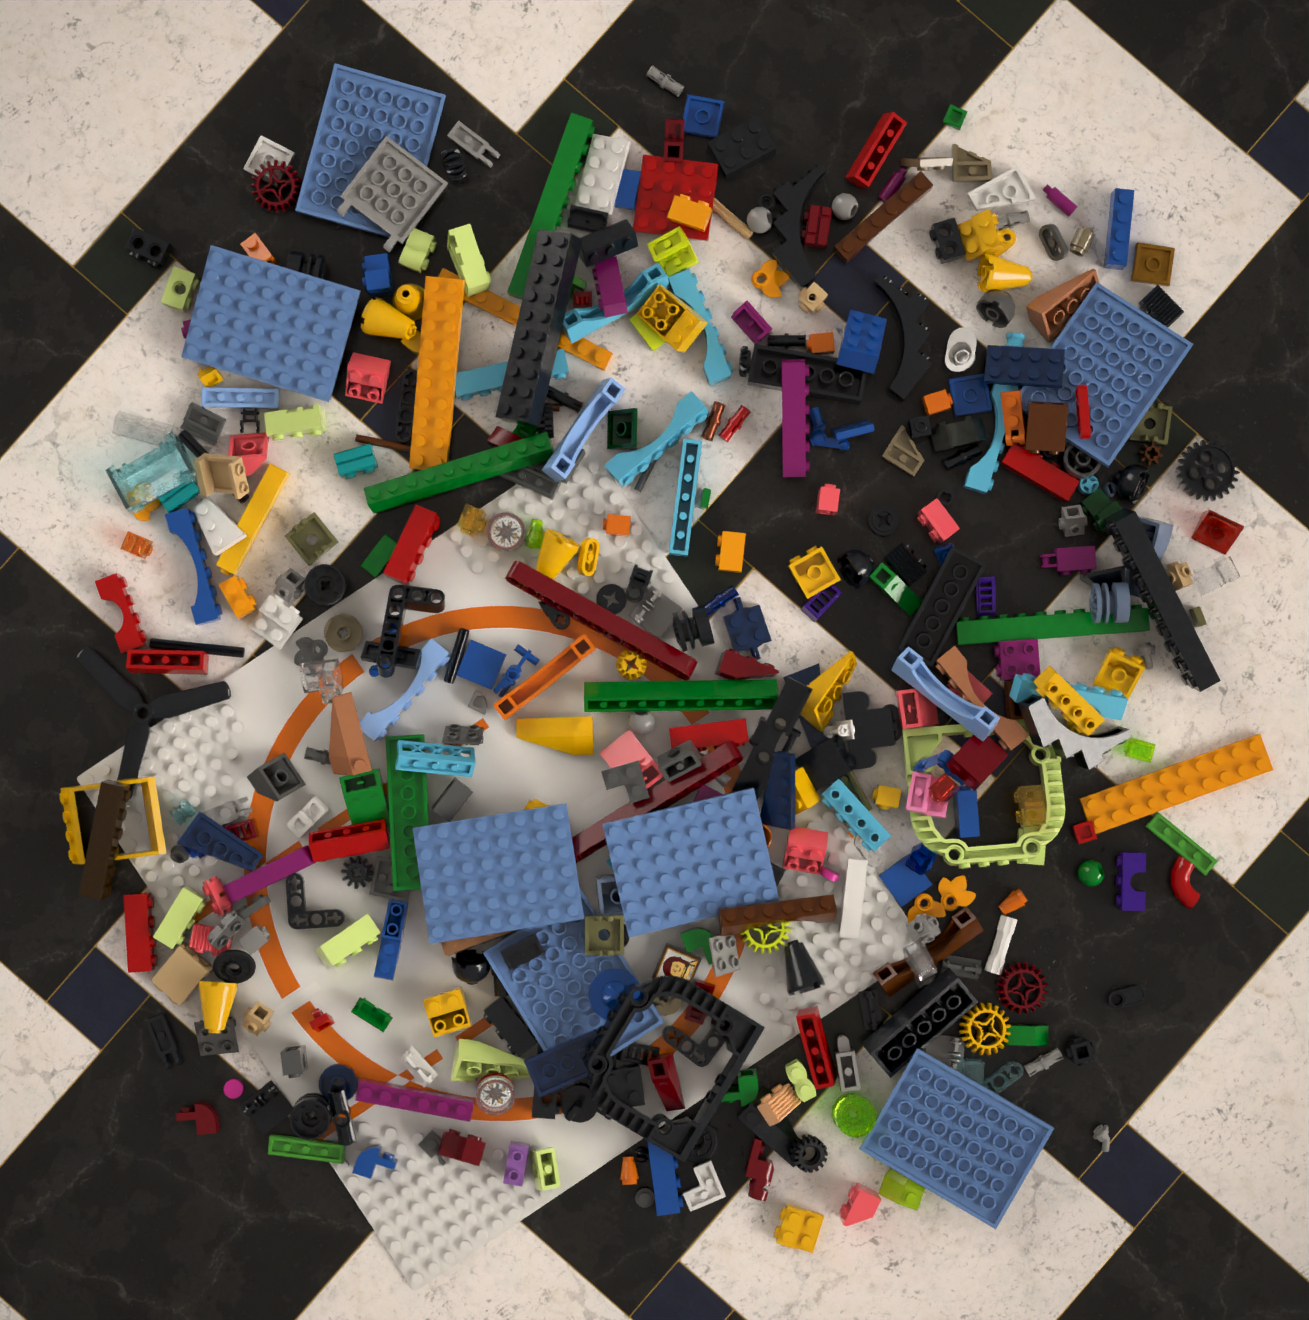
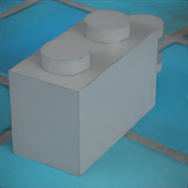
[834,1035,861,1093]

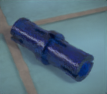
[704,585,739,617]

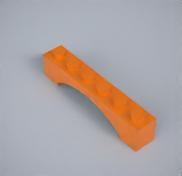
[493,634,597,721]

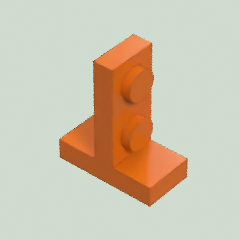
[240,233,280,266]

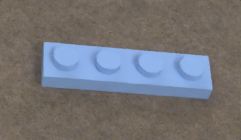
[201,387,280,409]

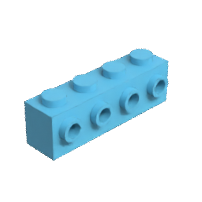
[822,779,891,852]

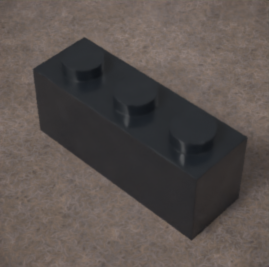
[579,219,638,268]
[483,996,538,1057]

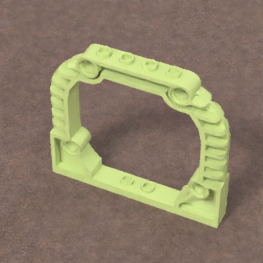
[901,716,1065,869]

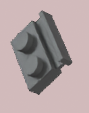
[180,402,227,445]

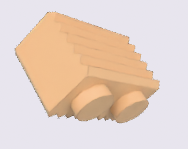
[757,1083,801,1126]

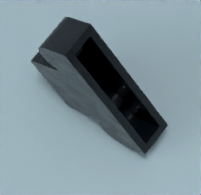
[842,691,898,770]

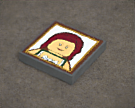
[651,943,702,982]

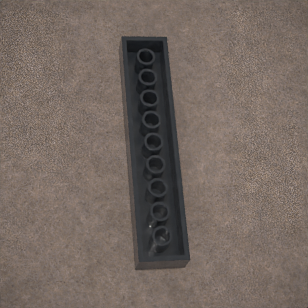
[495,230,582,427]
[1104,508,1221,692]

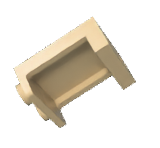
[193,453,249,499]
[151,942,213,1006]

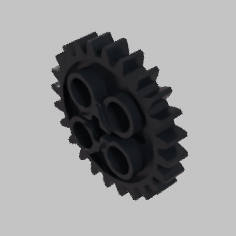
[1176,439,1240,502]

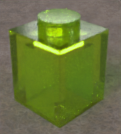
[1123,738,1156,763]

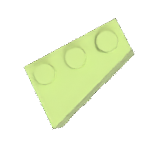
[447,224,491,297]
[264,404,326,441]
[315,914,381,969]

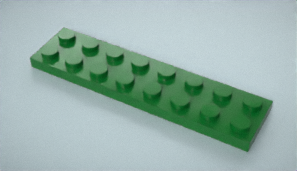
[385,734,429,892]

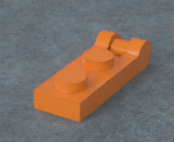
[1000,390,1026,446]

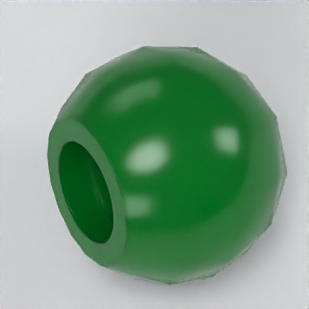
[1077,860,1105,887]

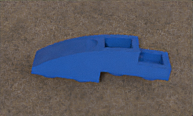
[374,899,408,981]

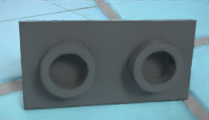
[207,910,246,950]
[940,955,982,979]

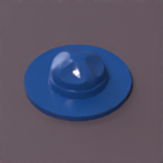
[589,969,640,1020]

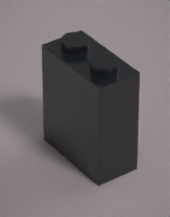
[795,734,857,791]

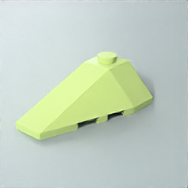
[451,1039,531,1083]

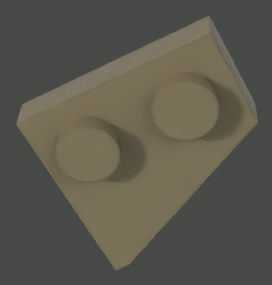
[952,144,992,182]
[900,157,953,171]
[881,425,924,477]

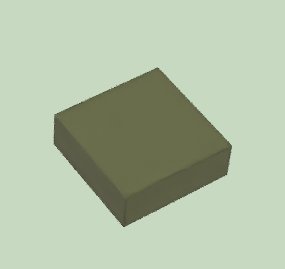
[1189,606,1206,627]

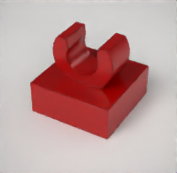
[573,291,592,309]
[1072,820,1097,844]
[309,1008,335,1032]

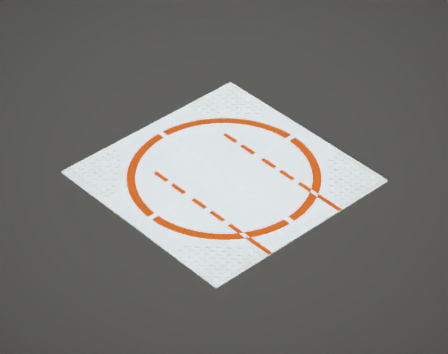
[77,440,926,1290]

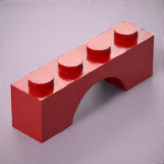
[95,573,147,654]

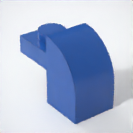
[352,1145,398,1179]

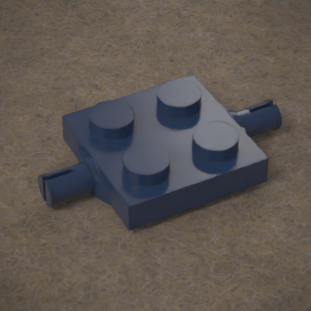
[723,597,772,660]

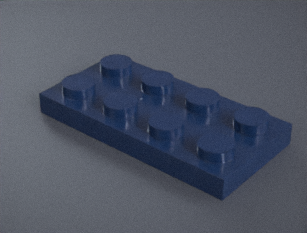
[984,345,1065,388]
[524,1029,599,1097]

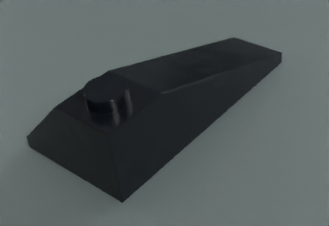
[737,1086,807,1168]

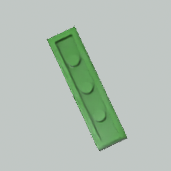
[1145,812,1217,876]
[268,1134,346,1164]

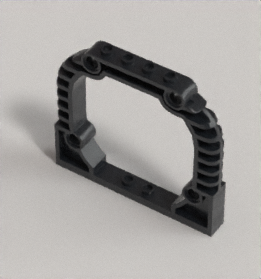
[584,975,765,1162]

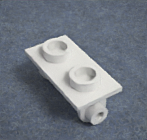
[823,720,855,740]
[398,1046,438,1088]

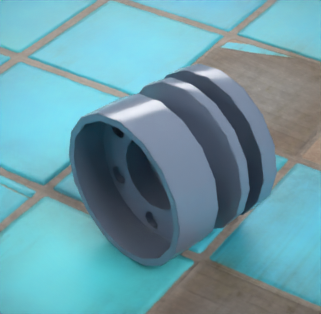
[1089,582,1130,623]

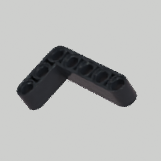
[376,585,445,678]

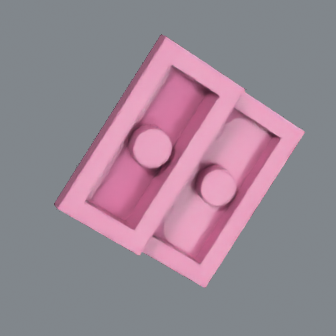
[906,772,952,819]

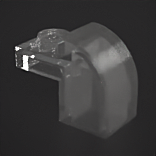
[903,940,937,988]

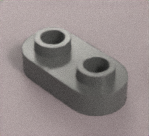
[1039,224,1068,261]
[236,894,271,919]

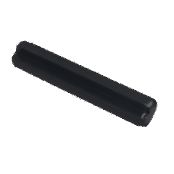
[444,628,469,684]

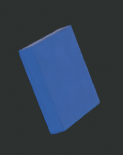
[683,94,725,139]
[614,169,641,210]
[948,373,993,418]
[831,419,875,440]
[456,640,507,690]
[879,853,932,907]

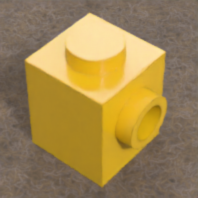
[871,785,902,810]

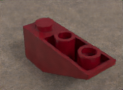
[715,649,779,680]
[647,1052,685,1111]

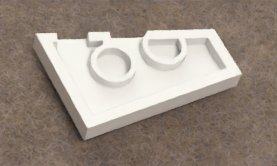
[967,166,1036,211]
[192,497,248,556]

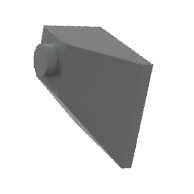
[247,753,306,801]

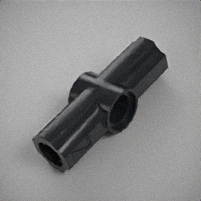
[328,1086,356,1146]

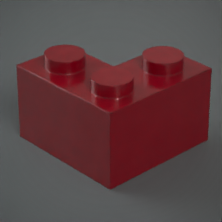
[437,1129,486,1166]

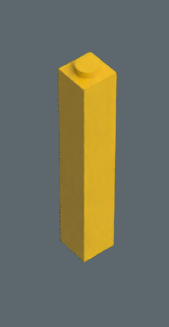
[216,463,290,576]

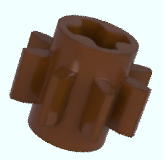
[1138,442,1163,467]

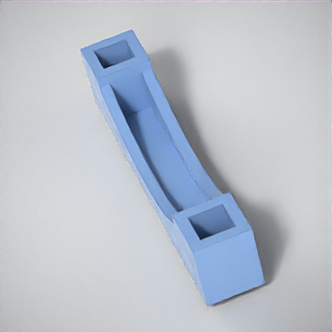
[542,377,625,482]
[360,638,451,741]
[892,646,1000,741]

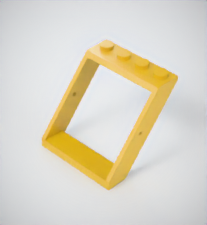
[60,776,166,865]

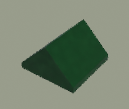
[607,408,638,450]

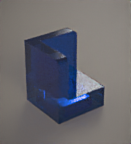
[906,843,937,876]

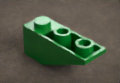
[869,563,922,616]

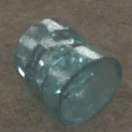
[169,799,196,825]

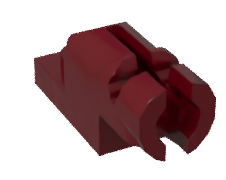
[745,1136,774,1201]

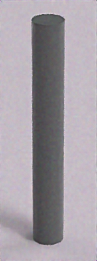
[634,460,657,492]

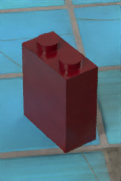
[946,735,1009,791]

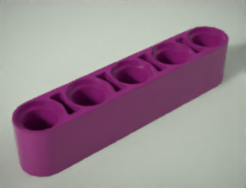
[223,845,316,904]

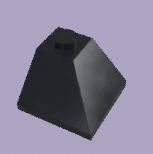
[1080,566,1125,591]

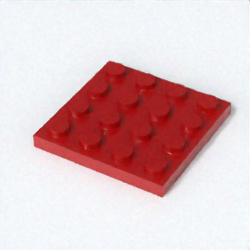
[633,155,719,241]

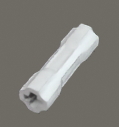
[985,915,1017,975]

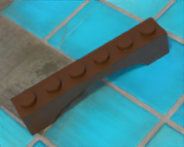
[833,171,933,265]
[718,894,837,936]
[873,906,984,997]

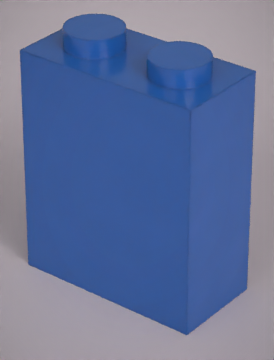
[952,786,980,838]

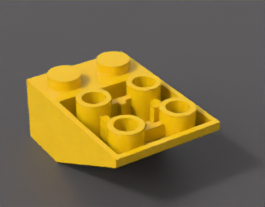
[636,284,708,352]

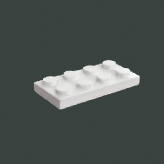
[575,134,630,216]

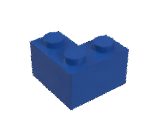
[362,253,394,297]

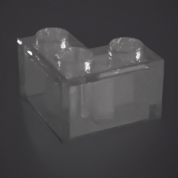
[300,659,343,704]

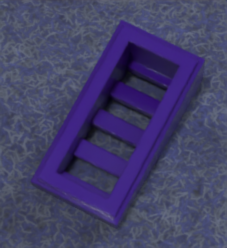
[975,577,996,617]
[801,585,842,622]

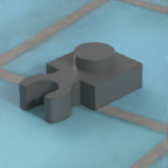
[418,1130,446,1165]

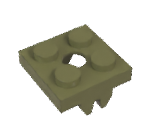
[1128,403,1172,445]
[285,512,339,566]
[584,915,624,956]

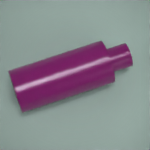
[877,167,907,203]
[1043,184,1078,217]

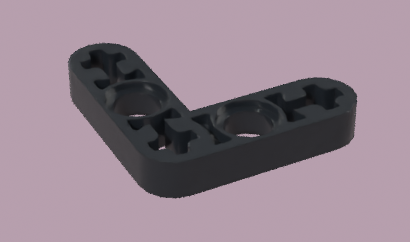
[286,873,345,929]
[662,1020,726,1067]

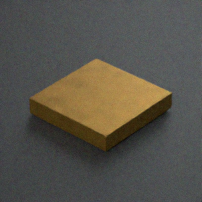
[1131,242,1175,287]

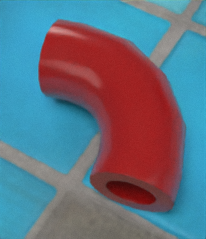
[1171,856,1201,909]

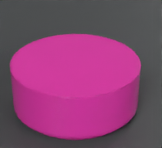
[820,866,840,882]
[224,1079,244,1099]

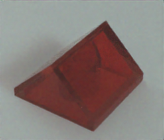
[1191,510,1244,555]

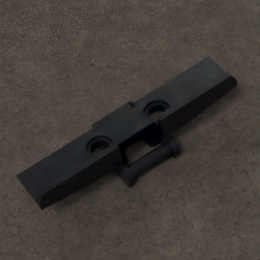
[732,677,813,800]

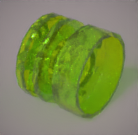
[831,1093,877,1138]

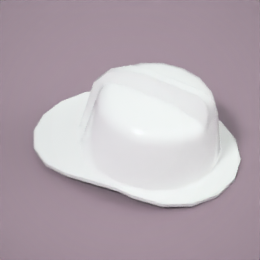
[945,327,977,372]

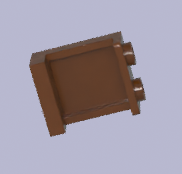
[1024,401,1068,454]

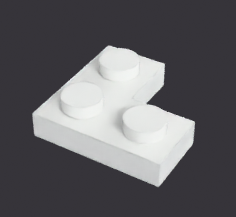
[683,1160,726,1212]

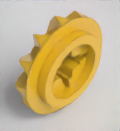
[616,650,647,680]

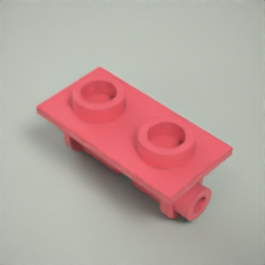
[202,876,233,917]

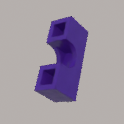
[1115,852,1146,911]

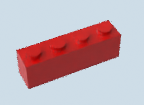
[845,112,907,189]
[1000,443,1080,503]
[383,505,440,586]
[126,649,209,675]
[669,718,749,752]
[309,819,390,862]
[123,892,158,973]
[796,1006,837,1090]

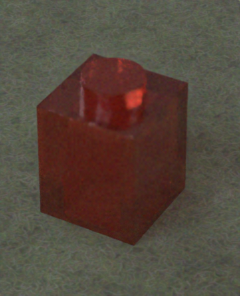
[928,773,960,806]

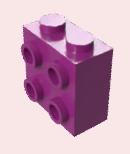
[994,639,1041,681]

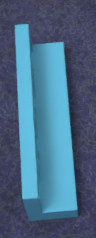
[395,740,476,777]

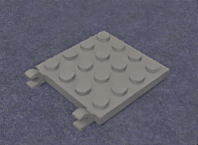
[337,136,448,252]

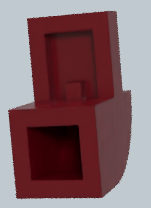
[664,118,685,162]
[176,1101,220,1135]

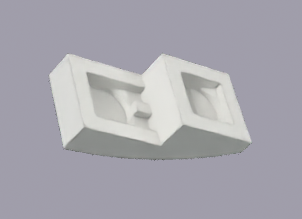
[286,796,329,838]

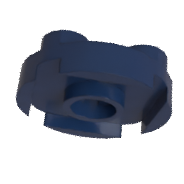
[319,1064,358,1101]

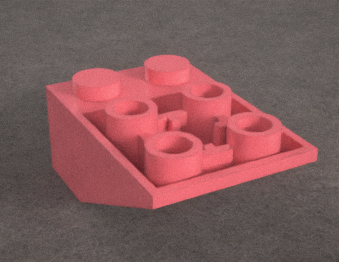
[600,729,663,789]

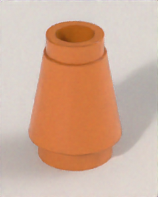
[998,888,1028,915]
[620,1157,639,1185]

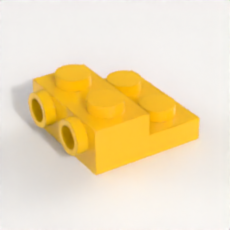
[957,209,1005,262]
[788,546,841,599]
[1093,646,1145,699]
[773,1203,824,1253]

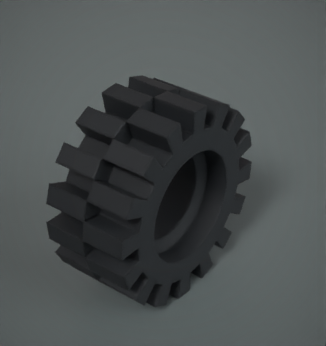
[537,404,554,438]
[790,1134,828,1173]

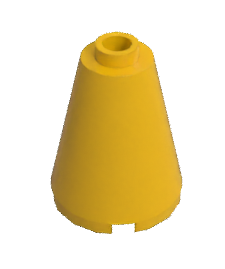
[977,254,1032,292]
[391,283,425,321]
[361,297,417,339]
[535,529,580,580]
[199,981,238,1033]

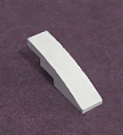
[839,857,868,939]

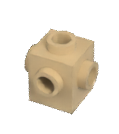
[798,282,828,315]
[1165,561,1195,591]
[241,1001,274,1036]

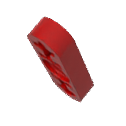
[1075,384,1091,439]

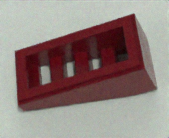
[224,818,259,841]

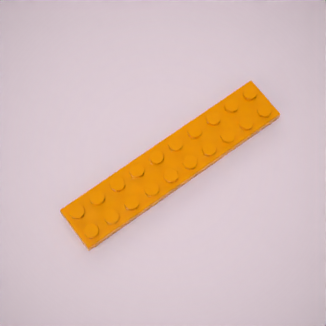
[409,276,465,470]
[1079,734,1273,834]

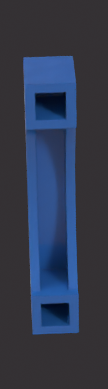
[165,508,223,626]

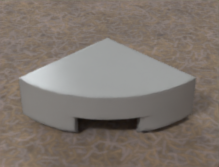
[468,689,487,715]

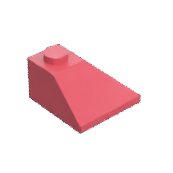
[228,432,269,476]

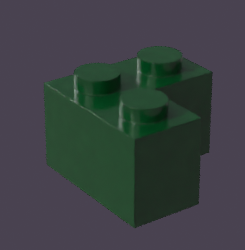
[1079,487,1122,533]

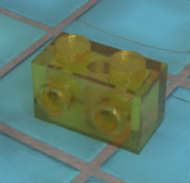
[457,504,487,537]
[1014,785,1046,827]

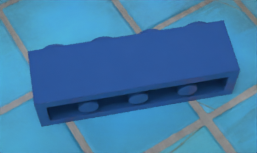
[1104,188,1134,270]
[647,1141,683,1216]

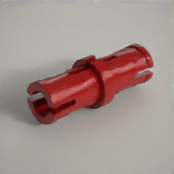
[718,405,751,443]

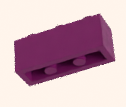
[592,256,628,318]

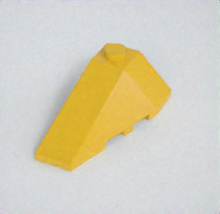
[800,651,857,732]
[516,716,594,756]

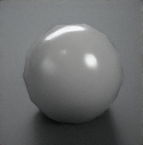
[831,193,858,220]
[746,207,773,233]
[628,711,655,735]

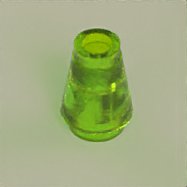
[525,519,543,549]

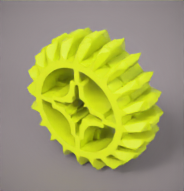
[740,922,791,954]

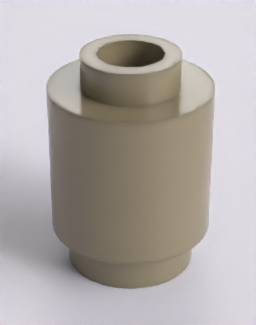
[1070,226,1095,257]

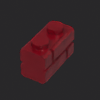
[801,205,832,249]

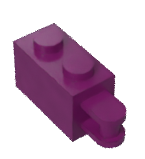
[1040,546,1097,576]

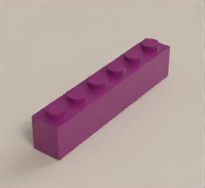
[782,359,810,477]
[355,1078,475,1122]

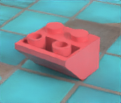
[345,352,390,404]
[917,498,960,544]
[895,688,939,729]
[782,826,828,875]
[839,1183,881,1226]

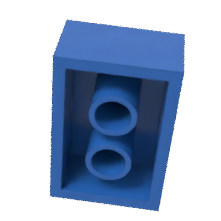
[837,310,887,374]

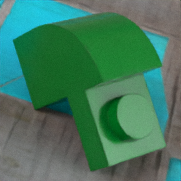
[680,927,714,965]
[721,1068,759,1107]

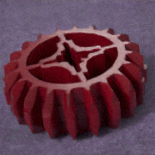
[250,160,302,212]
[996,962,1048,1014]

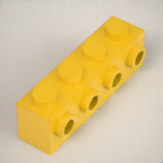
[1033,665,1105,736]

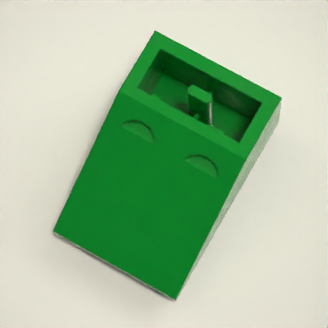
[339,768,390,826]

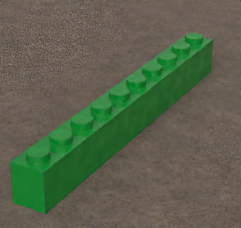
[507,113,595,300]
[364,432,554,513]
[954,604,1150,645]
[584,679,778,712]

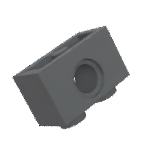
[657,739,702,783]
[280,1045,308,1078]

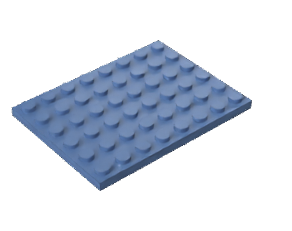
[295,63,446,242]
[181,245,361,402]
[1021,282,1193,468]
[602,788,779,938]
[413,803,585,944]
[483,890,664,1056]
[859,1048,1054,1229]

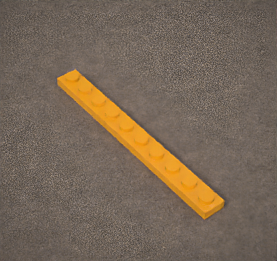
[438,268,613,371]

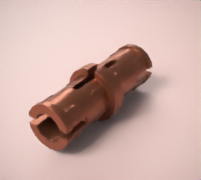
[701,401,726,441]

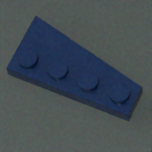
[783,663,829,749]
[760,751,795,830]
[177,811,264,871]

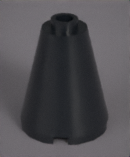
[784,940,825,996]

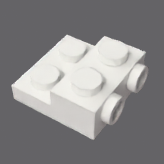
[249,595,303,650]

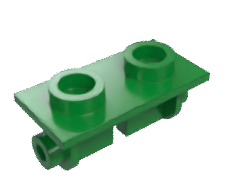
[351,997,393,1033]

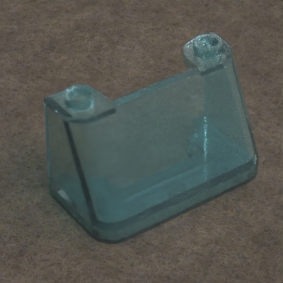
[105,432,197,513]

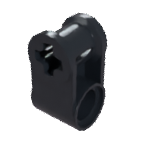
[626,564,653,603]
[538,601,570,630]

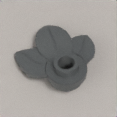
[294,637,328,674]

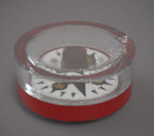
[487,512,526,552]
[476,1073,515,1115]

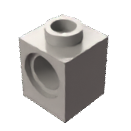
[238,924,271,955]

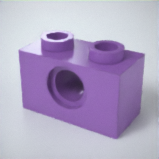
[503,1141,530,1186]

